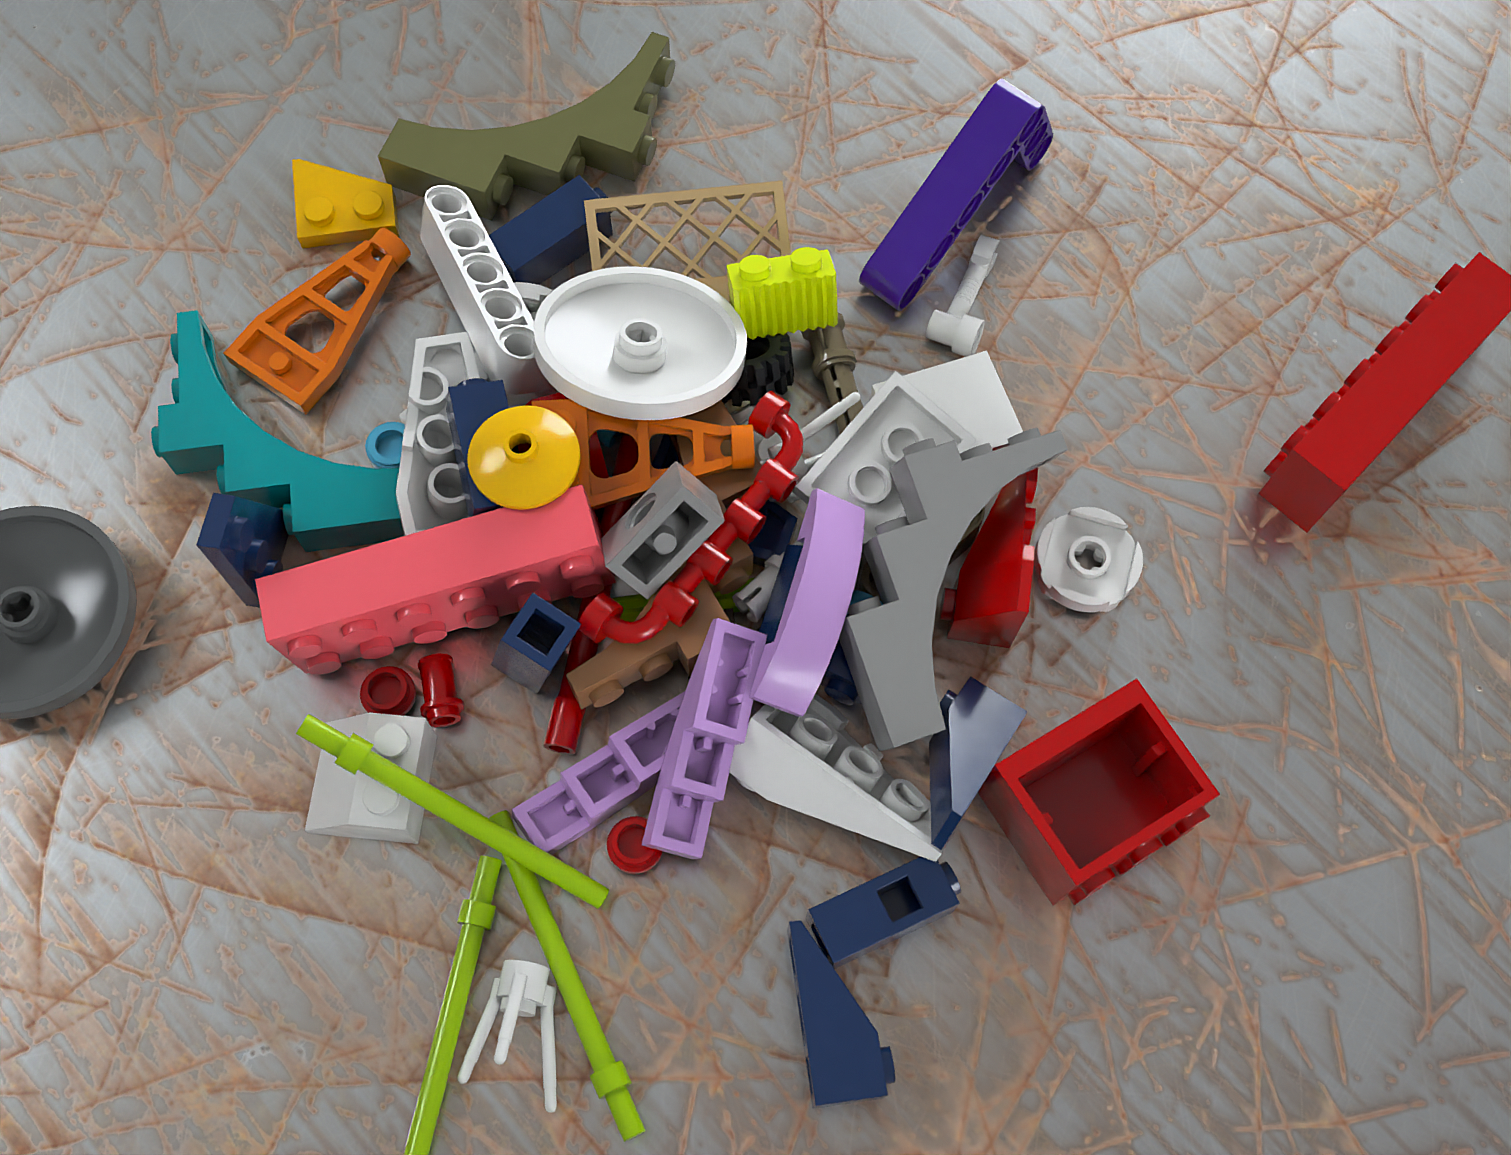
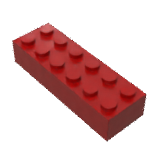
[1258,252,1511,533]

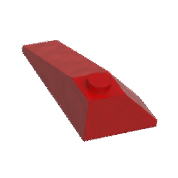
[940,468,1038,649]

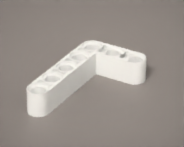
[420,185,555,395]

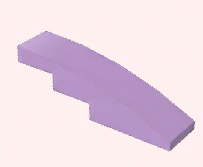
[642,618,767,859]
[512,691,686,855]

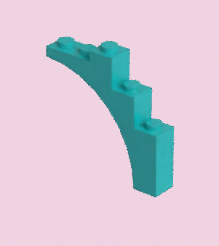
[151,310,404,552]

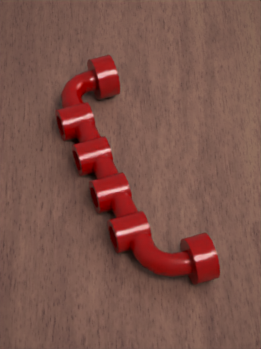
[578,391,804,644]

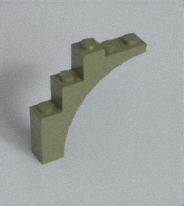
[378,32,675,221]

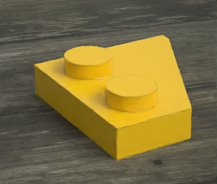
[292,159,399,249]

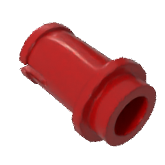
[417,653,464,727]

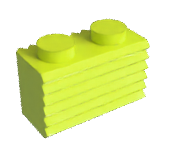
[726,247,838,340]

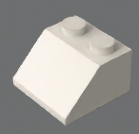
[305,712,437,844]

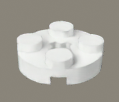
[1034,507,1143,612]

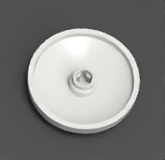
[533,266,747,420]

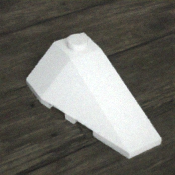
[396,332,480,536]
[729,694,957,862]

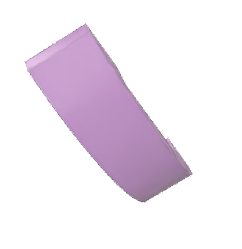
[749,488,865,717]

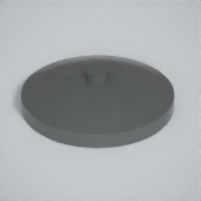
[0,506,137,719]

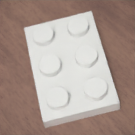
[793,371,977,552]

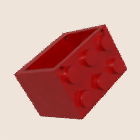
[978,678,1220,906]

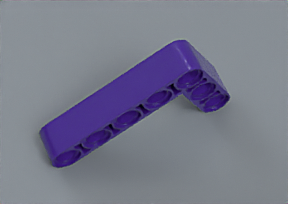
[859,79,1053,311]

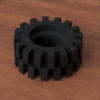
[721,333,794,407]

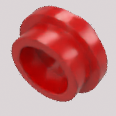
[360,666,416,716]
[607,816,663,874]

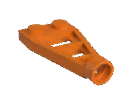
[223,228,411,415]
[531,399,755,510]

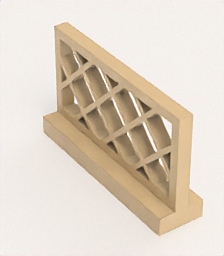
[584,180,791,303]

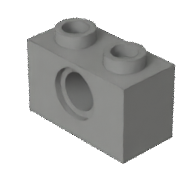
[601,461,725,600]

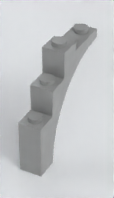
[839,428,1068,751]

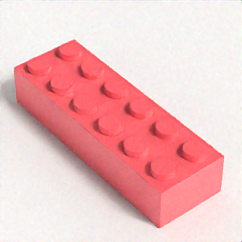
[255,485,616,675]

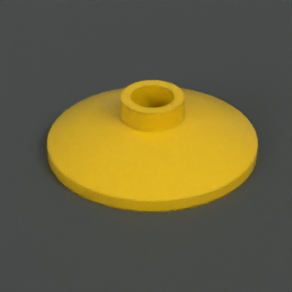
[467,406,581,510]

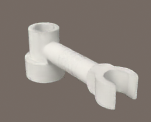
[925,235,1000,357]

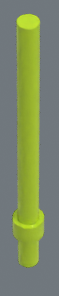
[296,714,609,909]
[489,810,646,1142]
[404,855,502,1155]

